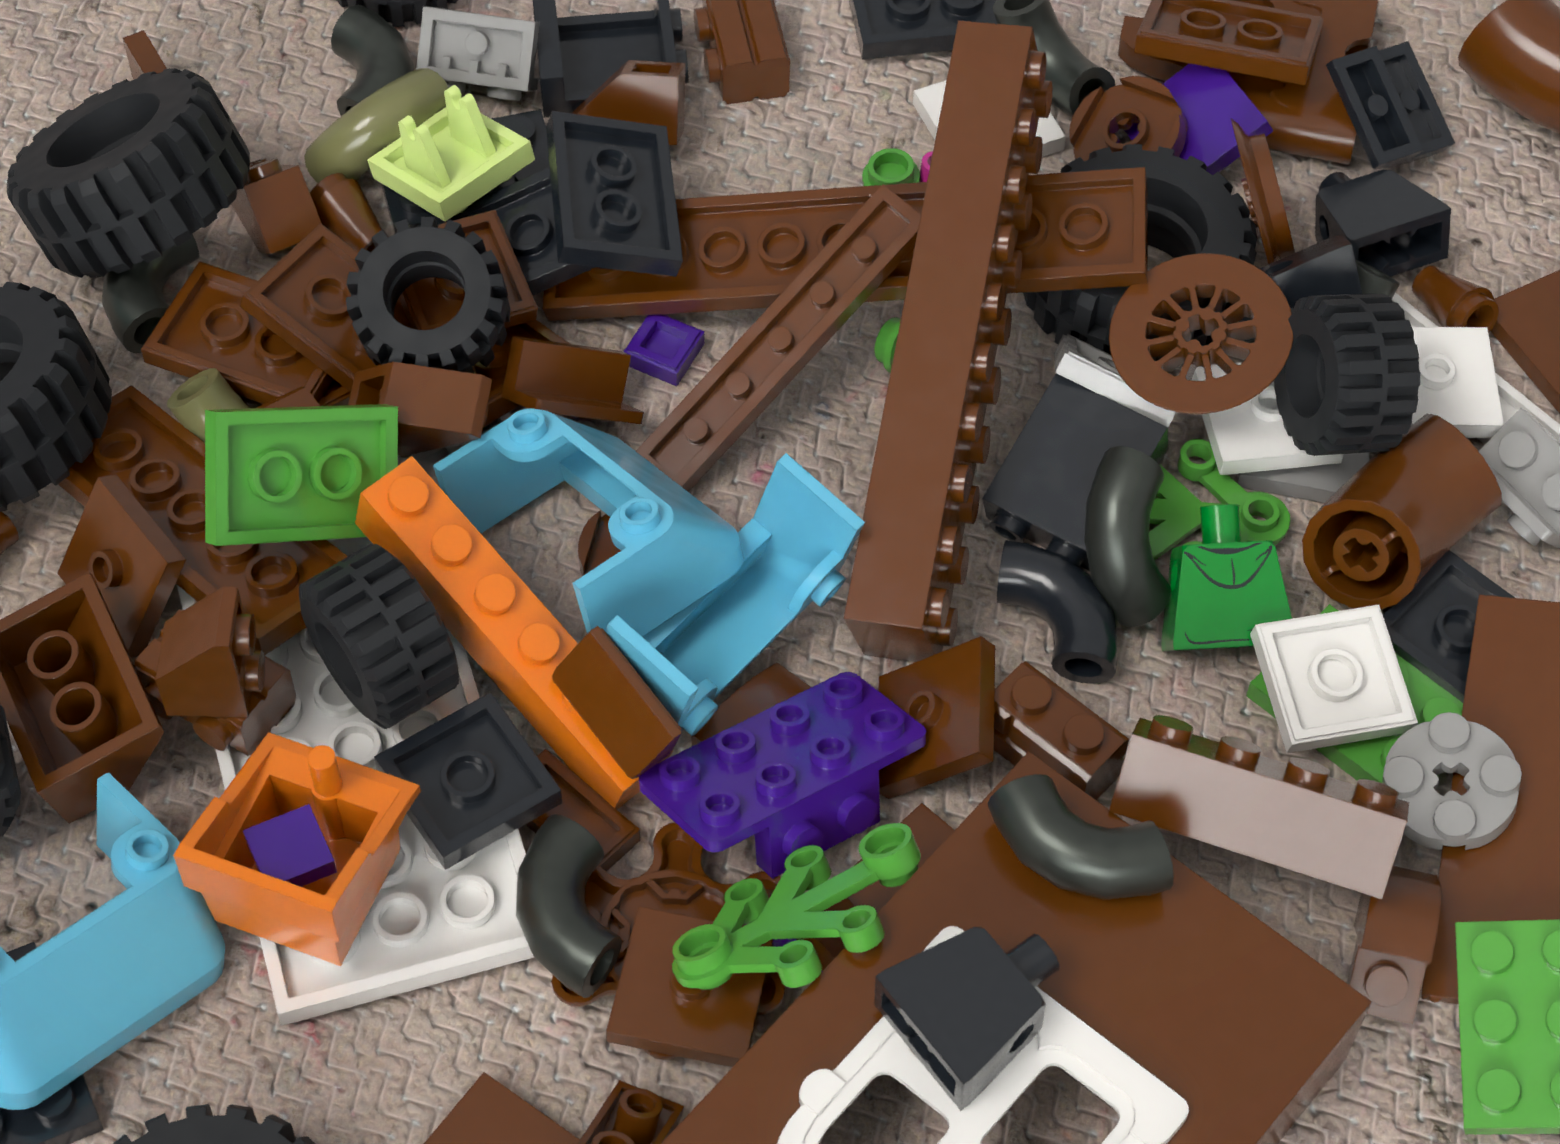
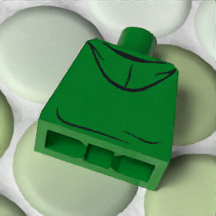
[1161,504,1292,652]

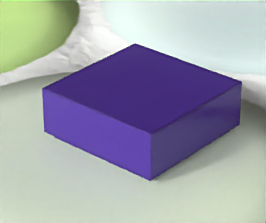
[623,314,705,387]
[243,804,337,887]

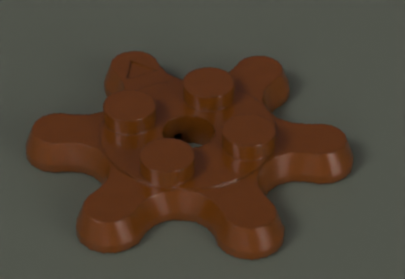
[551,822,785,1061]

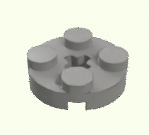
[1382,712,1522,850]

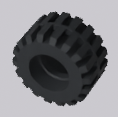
[346,217,510,374]
[1274,293,1420,456]
[299,543,459,729]

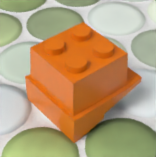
[173,732,421,966]

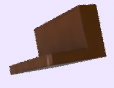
[501,336,644,424]

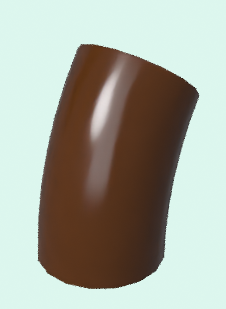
[1458,0,1560,134]
[1302,413,1502,609]

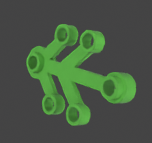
[1149,439,1290,561]
[672,823,921,990]

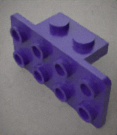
[639,672,926,879]

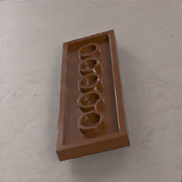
[58,385,348,655]

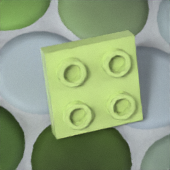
[367,85,535,222]

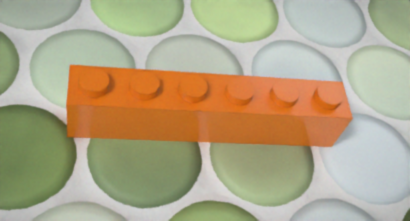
[355,456,673,810]

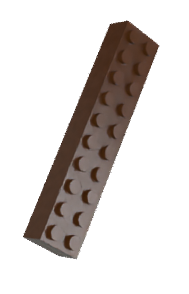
[843,20,1053,662]

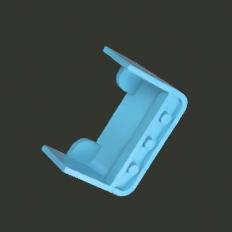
[433,408,744,637]
[605,453,865,736]
[0,772,225,1110]

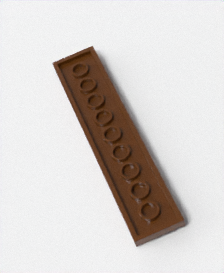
[542,167,1148,321]

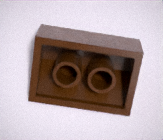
[0,572,164,824]

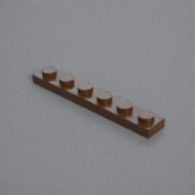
[636,184,921,492]

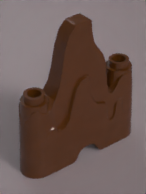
[1118,0,1378,165]

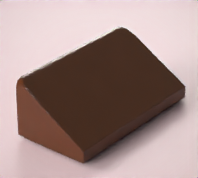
[552,626,682,779]

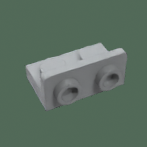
[416,6,540,101]
[1479,408,1560,549]

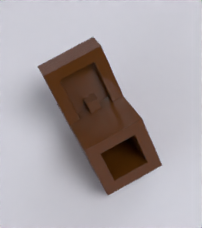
[1347,866,1441,1025]

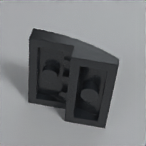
[1326,41,1455,170]

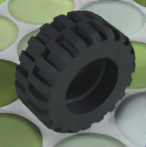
[7,68,250,278]
[1023,144,1257,367]
[0,282,112,512]

